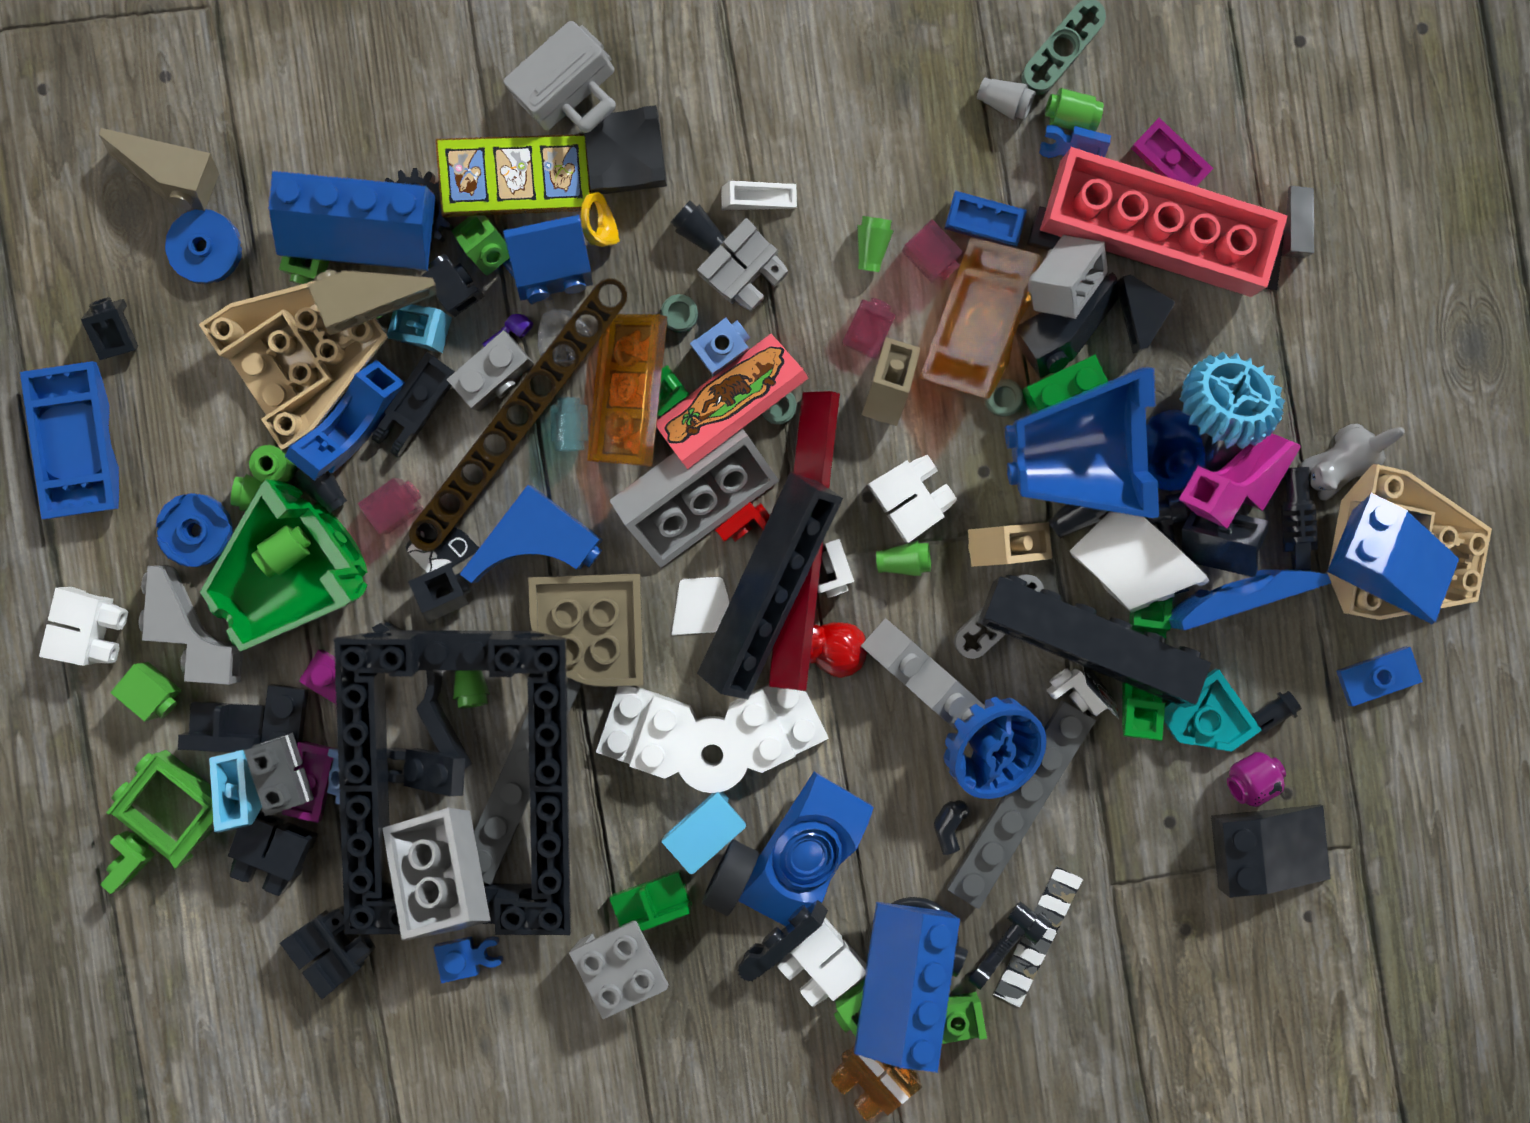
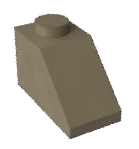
[862,337,921,426]

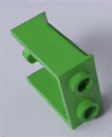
[106,750,214,869]

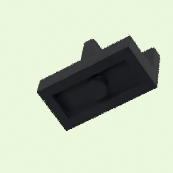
[1182,510,1268,577]
[178,702,265,752]

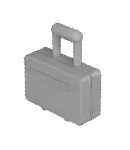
[504,21,616,133]

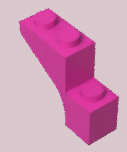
[1179,433,1301,529]

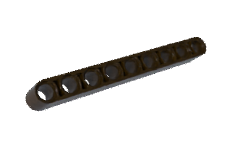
[409,278,627,551]

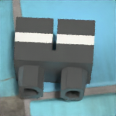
[244,732,314,816]

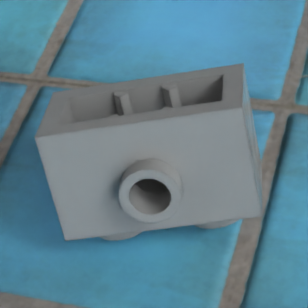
[1028,235,1108,318]
[446,330,534,411]

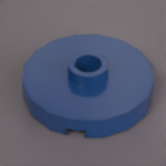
[165,209,242,284]
[156,493,233,567]

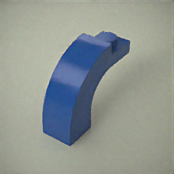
[285,360,405,480]

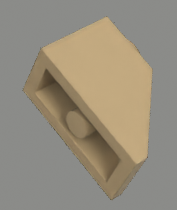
[968,522,1052,567]

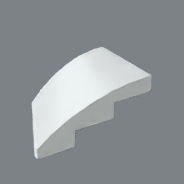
[1070,511,1209,613]

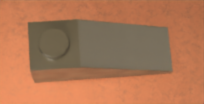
[99,128,219,211]
[307,270,436,336]

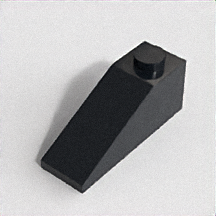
[1014,272,1119,379]

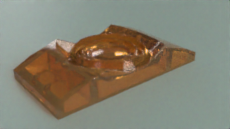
[919,237,1041,400]

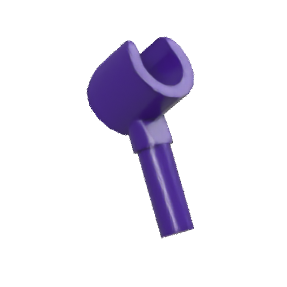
[482,314,533,347]

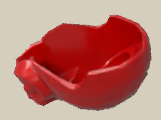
[809,622,868,678]

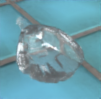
[537,294,592,362]

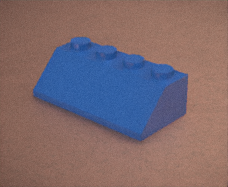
[269,171,435,271]
[854,902,960,1073]

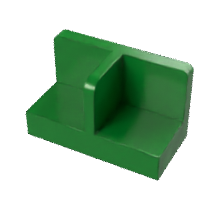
[609,870,692,931]

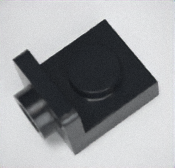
[81,297,138,360]

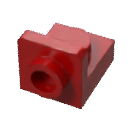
[715,502,770,542]

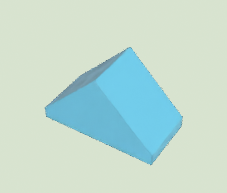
[387,304,452,353]
[209,750,262,833]

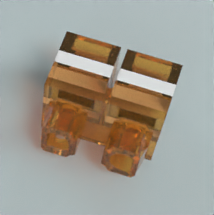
[831,1045,922,1121]

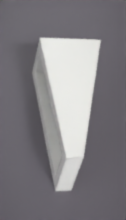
[721,181,797,210]

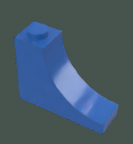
[460,485,603,583]

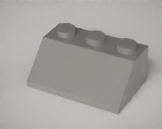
[382,808,491,940]

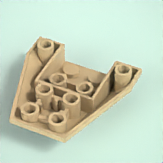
[199,281,388,451]
[1328,464,1492,620]

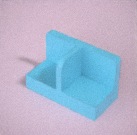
[662,791,746,874]

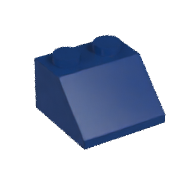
[503,215,593,302]

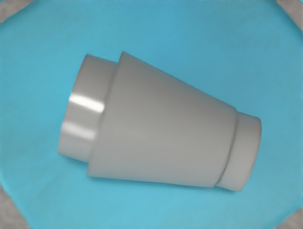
[977,77,1036,121]

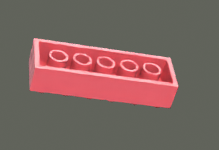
[1040,147,1287,297]

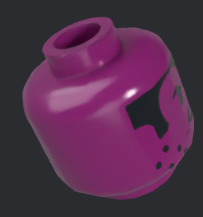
[1227,752,1286,807]

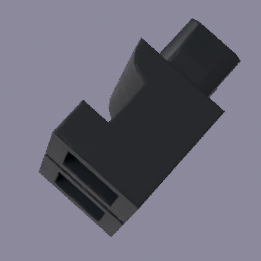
[228,811,318,896]
[280,905,376,1000]

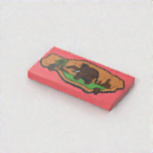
[655,334,808,469]

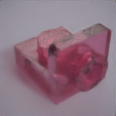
[842,298,896,360]

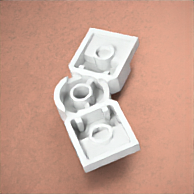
[596,684,829,793]

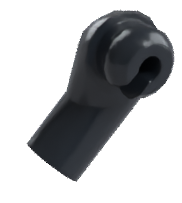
[934,800,969,855]

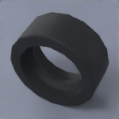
[702,839,759,916]

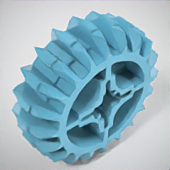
[1180,352,1285,449]

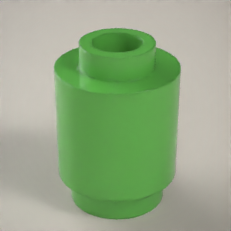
[1045,88,1104,131]
[249,445,297,483]
[252,524,311,578]

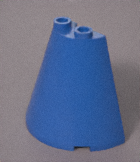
[1005,367,1159,518]

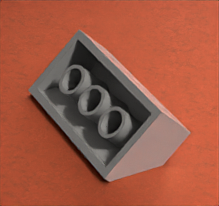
[609,429,779,568]

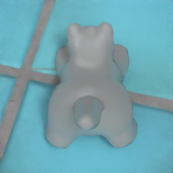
[1299,424,1405,501]

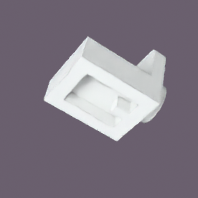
[818,539,854,598]
[1046,668,1107,716]

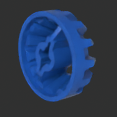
[943,697,1046,799]

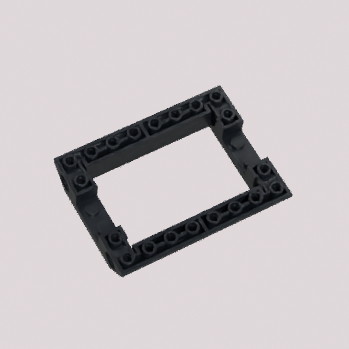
[334,630,571,935]

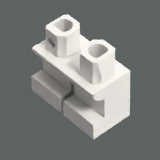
[867,455,957,543]
[39,587,128,666]
[777,917,867,1007]

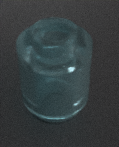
[550,397,588,451]

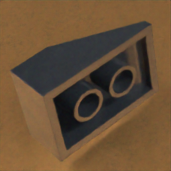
[1211,805,1331,898]

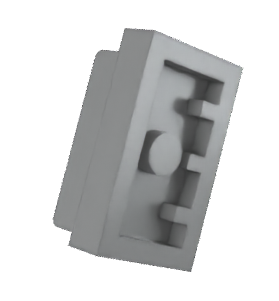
[569,921,669,1019]

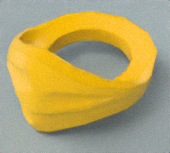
[581,192,620,247]

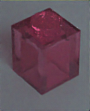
[902,219,963,283]
[358,478,423,535]

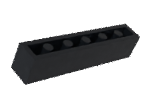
[697,472,843,700]
[977,575,1211,708]

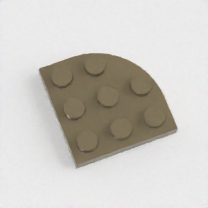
[528,574,645,687]

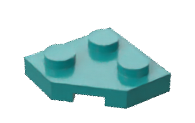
[1164,668,1262,752]

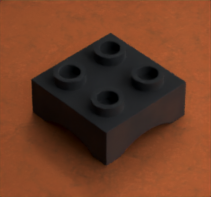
[582,105,667,194]

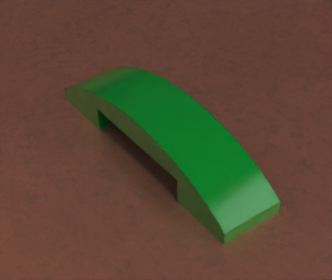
[1122,597,1173,742]

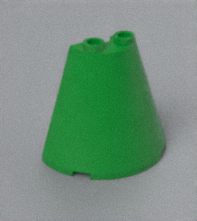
[200,479,368,652]

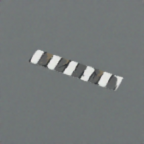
[993,866,1083,1007]

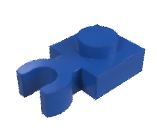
[1039,125,1111,158]
[433,936,504,983]

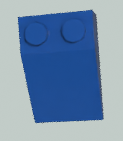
[1327,493,1459,624]

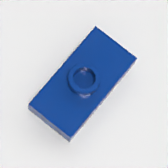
[944,191,1027,248]
[1336,646,1423,707]

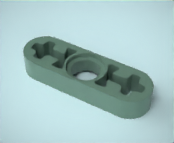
[1021,0,1106,95]

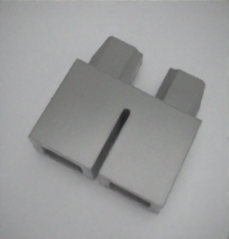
[697,218,788,312]

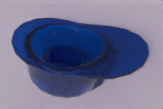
[1146,409,1207,491]

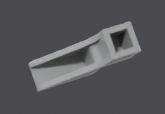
[139,565,243,685]
[861,618,985,731]

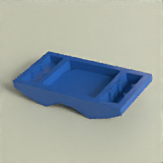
[20,361,119,520]
[1169,570,1331,630]
[738,771,874,927]

